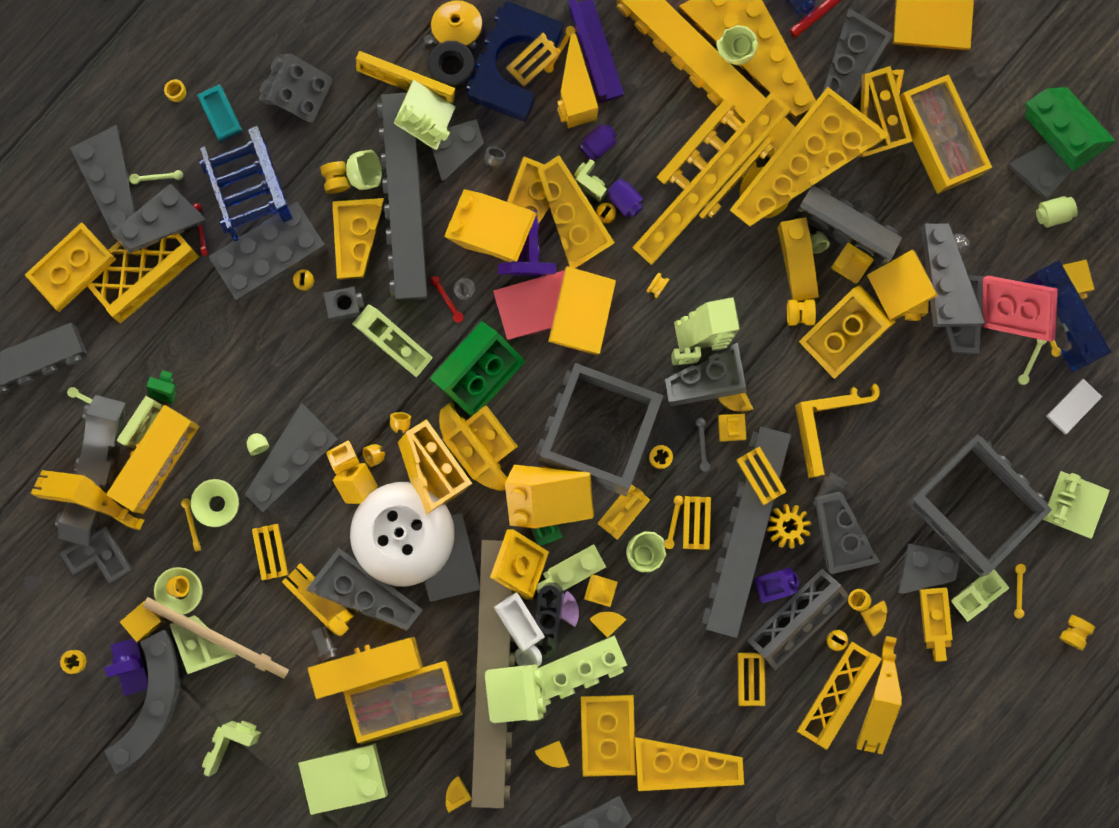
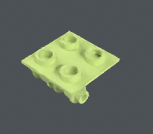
[394,80,455,150]
[1043,471,1110,539]

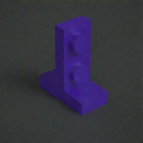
[498,210,556,276]
[104,638,148,696]

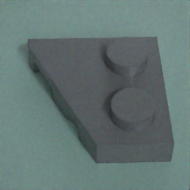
[432,119,484,183]
[898,544,960,594]

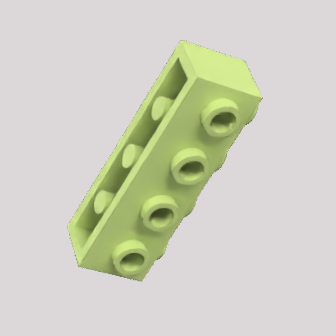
[538,636,627,706]

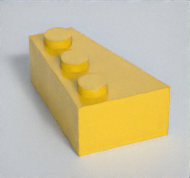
[859,66,912,157]
[398,419,472,515]

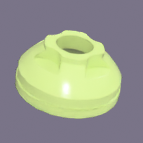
[191,479,239,527]
[154,567,203,615]

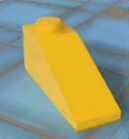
[777,217,819,302]

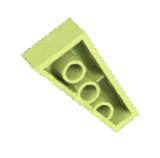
[674,298,739,352]

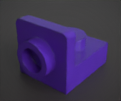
[754,567,799,603]

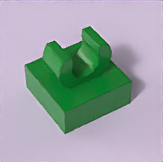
[146,370,176,405]
[531,525,563,546]

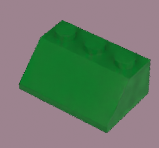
[1025,87,1116,172]
[430,321,526,417]

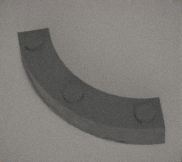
[55,395,126,547]
[104,630,181,774]

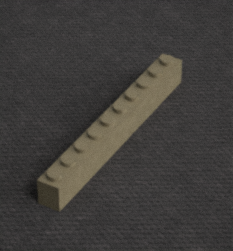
[472,540,515,808]

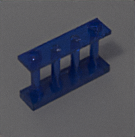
[199,126,293,242]

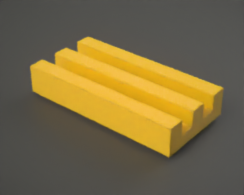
[506,33,561,87]
[736,446,786,505]
[683,496,711,550]
[252,524,289,580]
[738,653,765,706]

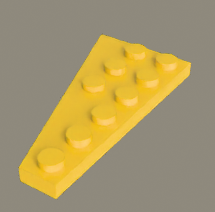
[678,0,816,119]
[730,87,889,227]

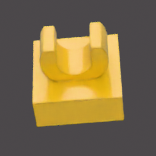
[718,414,746,442]

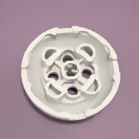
[350,482,455,587]

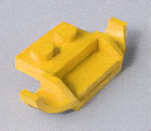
[439,401,518,491]

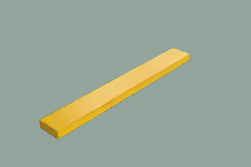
[632,91,792,265]

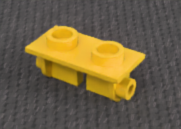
[597,484,650,540]

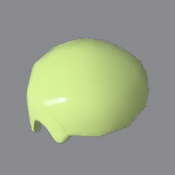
[717,25,758,65]
[346,150,382,190]
[626,532,666,572]

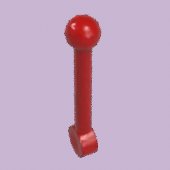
[193,203,208,256]
[430,276,464,323]

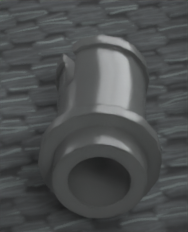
[311,626,337,662]

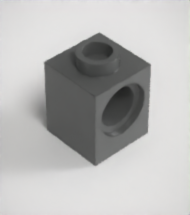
[323,287,365,322]

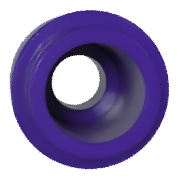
[578,124,617,160]
[607,179,644,217]

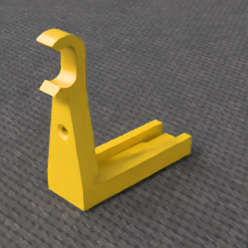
[795,383,880,478]
[31,470,144,530]
[282,563,354,636]
[856,636,901,754]

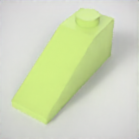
[352,304,433,378]

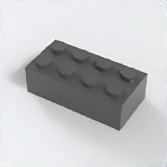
[209,202,328,305]

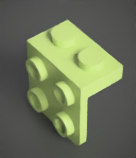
[485,664,546,723]
[202,721,261,777]

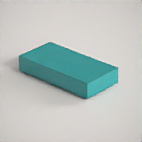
[197,84,243,142]

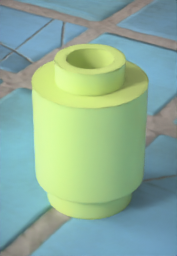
[1036,196,1078,228]

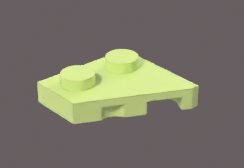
[170,615,236,674]

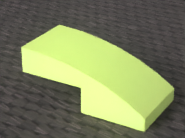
[951,569,1009,622]

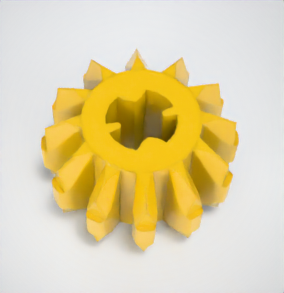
[766,504,811,549]

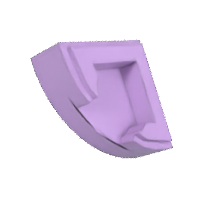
[556,591,579,627]

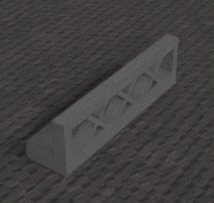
[747,569,849,671]

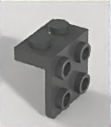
[258,54,332,122]

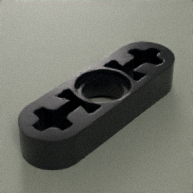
[534,582,564,659]

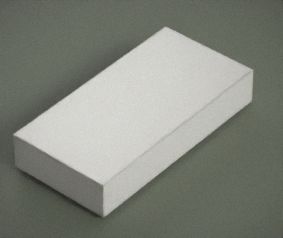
[1046,379,1102,434]
[494,592,545,652]

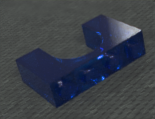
[466,1,563,122]
[1022,260,1111,372]

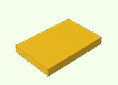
[893,0,974,51]
[25,222,116,312]
[548,266,616,355]
[581,695,636,777]

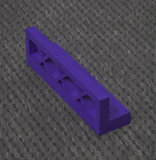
[568,0,624,104]

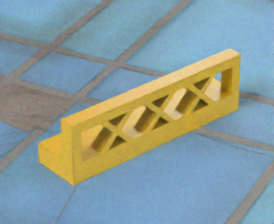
[797,642,881,750]

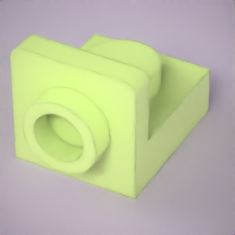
[574,159,607,203]

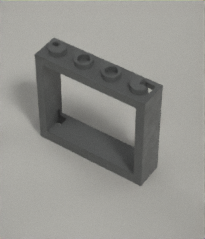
[536,363,663,496]
[907,434,1052,577]

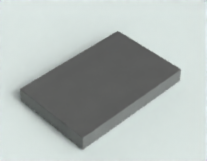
[412,513,480,602]

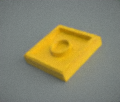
[867,249,938,321]
[490,529,549,600]

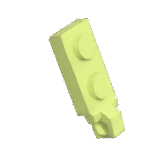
[536,544,606,593]

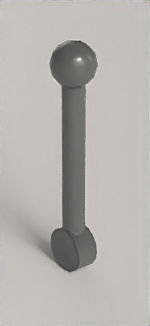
[424,35,477,50]
[696,418,710,472]

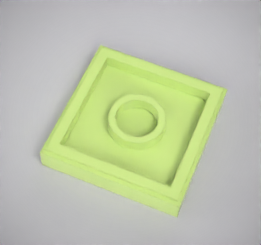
[117,396,163,449]

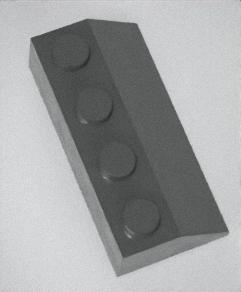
[794,185,902,267]

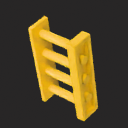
[657,98,774,219]

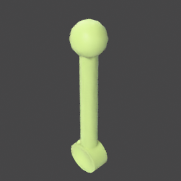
[129,170,183,185]
[1018,339,1047,385]
[67,387,93,404]

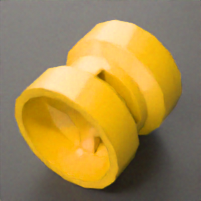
[320,161,351,194]
[787,299,816,326]
[1059,615,1095,651]

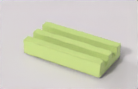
[671,347,701,365]

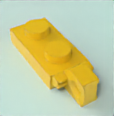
[919,588,953,662]

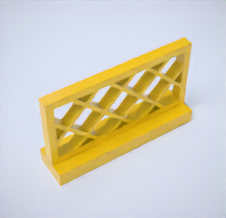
[88,234,199,324]

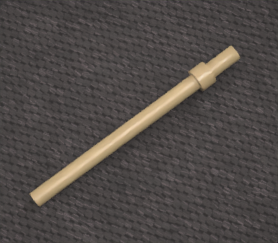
[143,597,289,679]

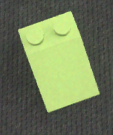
[298,743,388,815]

